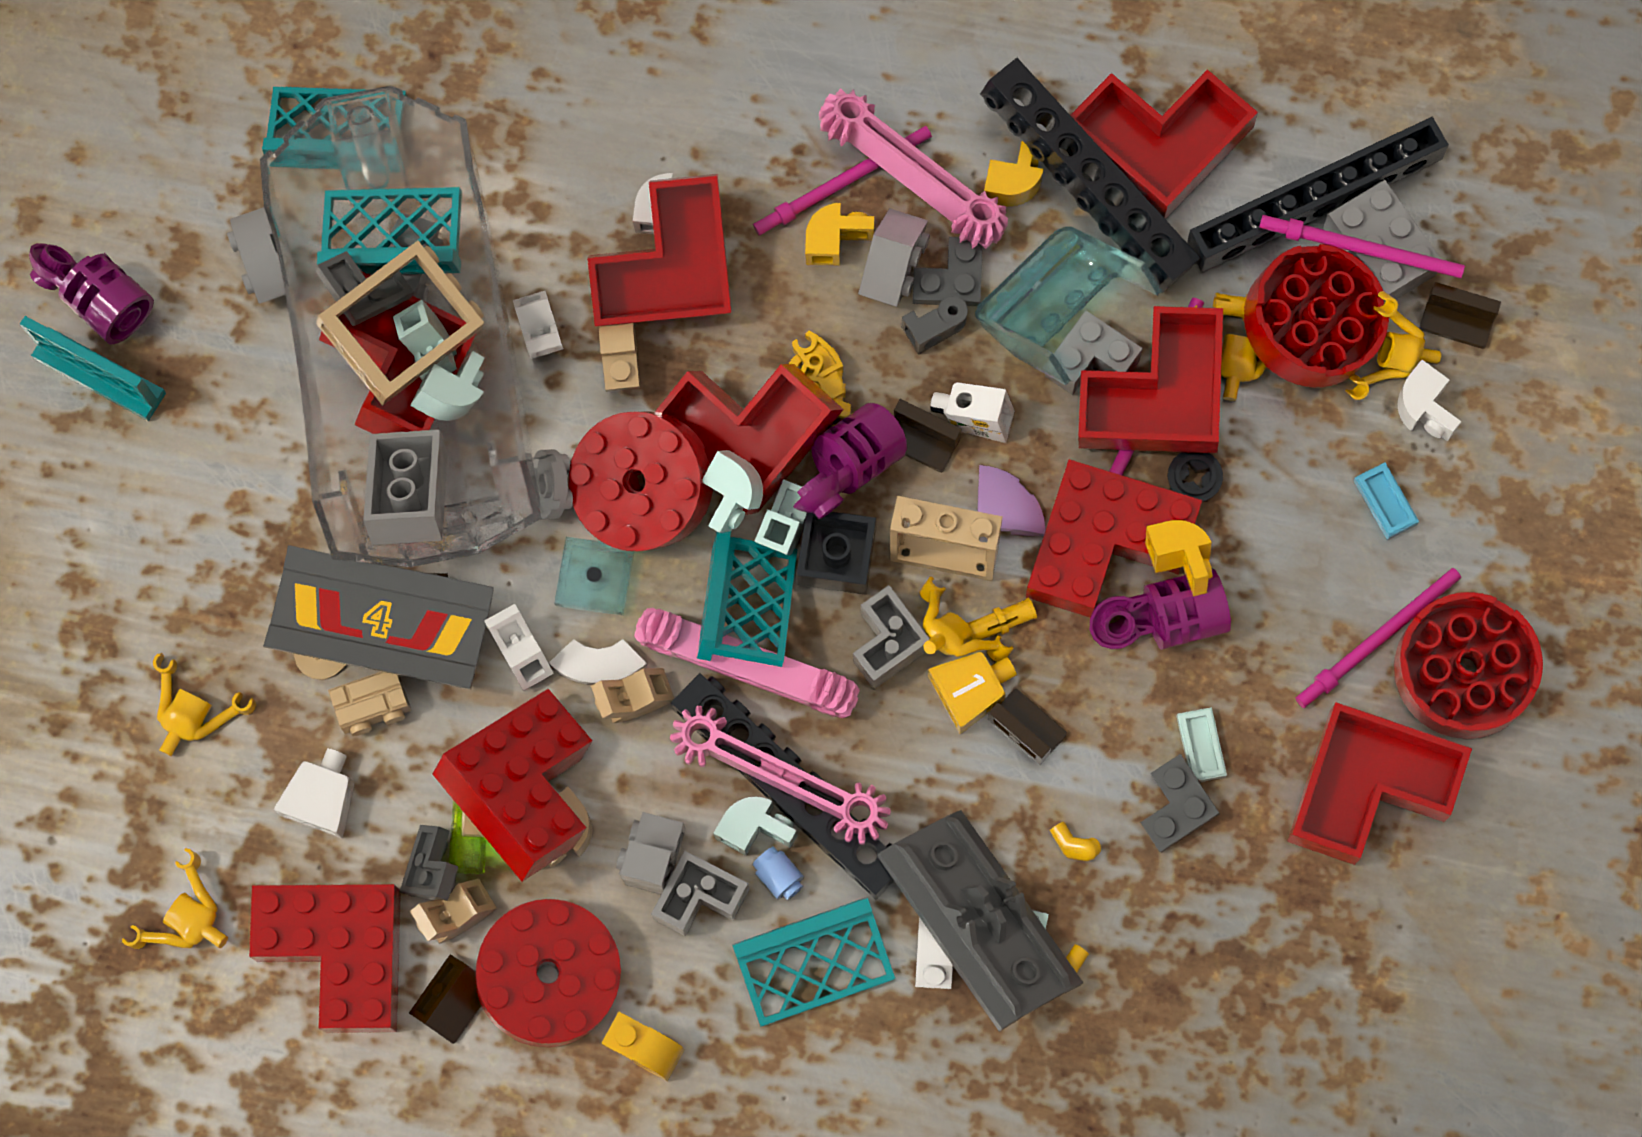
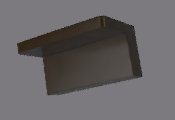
[1419,282,1501,349]
[894,399,962,472]
[988,689,1067,765]
[409,954,482,1044]

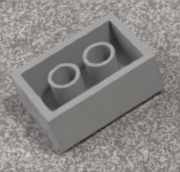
[1323,180,1441,304]
[363,430,448,545]

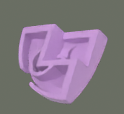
[977,465,1045,536]

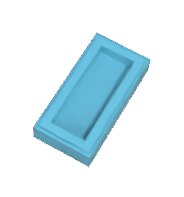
[1353,462,1419,540]

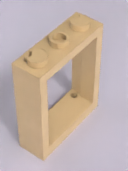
[316,241,485,406]
[890,496,1003,581]

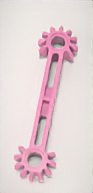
[819,88,1008,249]
[634,608,860,718]
[670,706,891,845]

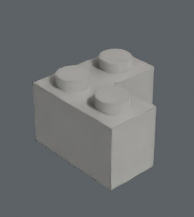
[858,208,930,307]
[1045,311,1143,395]
[853,585,930,689]
[616,812,686,895]
[651,851,750,936]

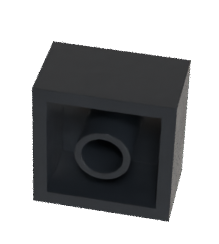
[797,512,876,595]

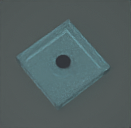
[554,537,635,616]

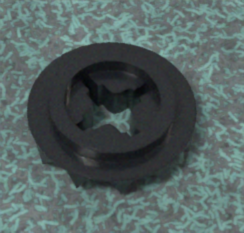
[1167,452,1223,502]

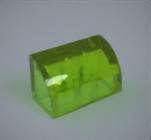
[449,800,486,874]

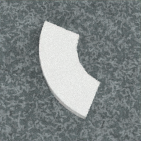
[549,639,648,685]

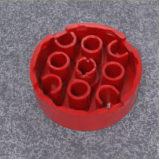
[1244,244,1389,388]
[569,411,713,551]
[1394,592,1543,739]
[475,899,621,1047]

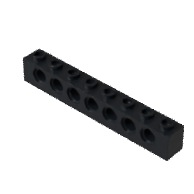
[980,57,1200,293]
[1187,116,1449,272]
[671,673,894,900]

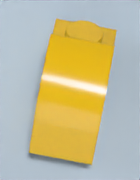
[984,141,1044,207]
[805,203,875,266]
[1145,520,1212,596]
[601,1012,685,1082]

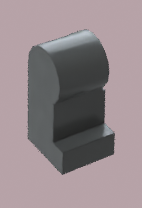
[901,296,968,355]

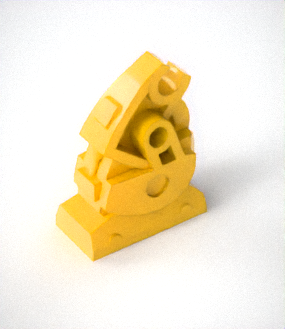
[789,330,851,426]

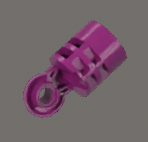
[29,243,154,345]
[793,403,907,519]
[1089,568,1231,650]

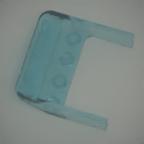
[975,226,1162,385]

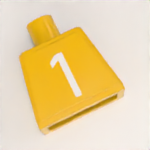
[928,652,1017,734]

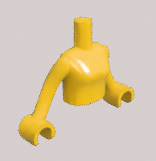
[1345,291,1441,400]
[1195,305,1267,401]
[919,576,1014,662]
[153,653,256,757]
[122,848,228,949]

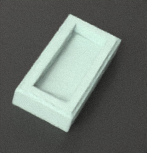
[1176,707,1227,782]

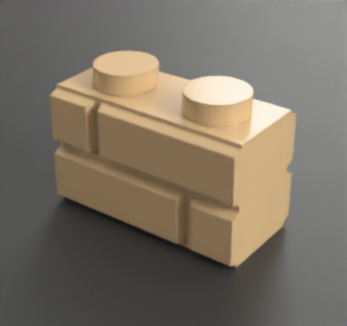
[328,671,412,736]

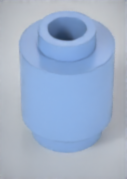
[752,846,804,900]

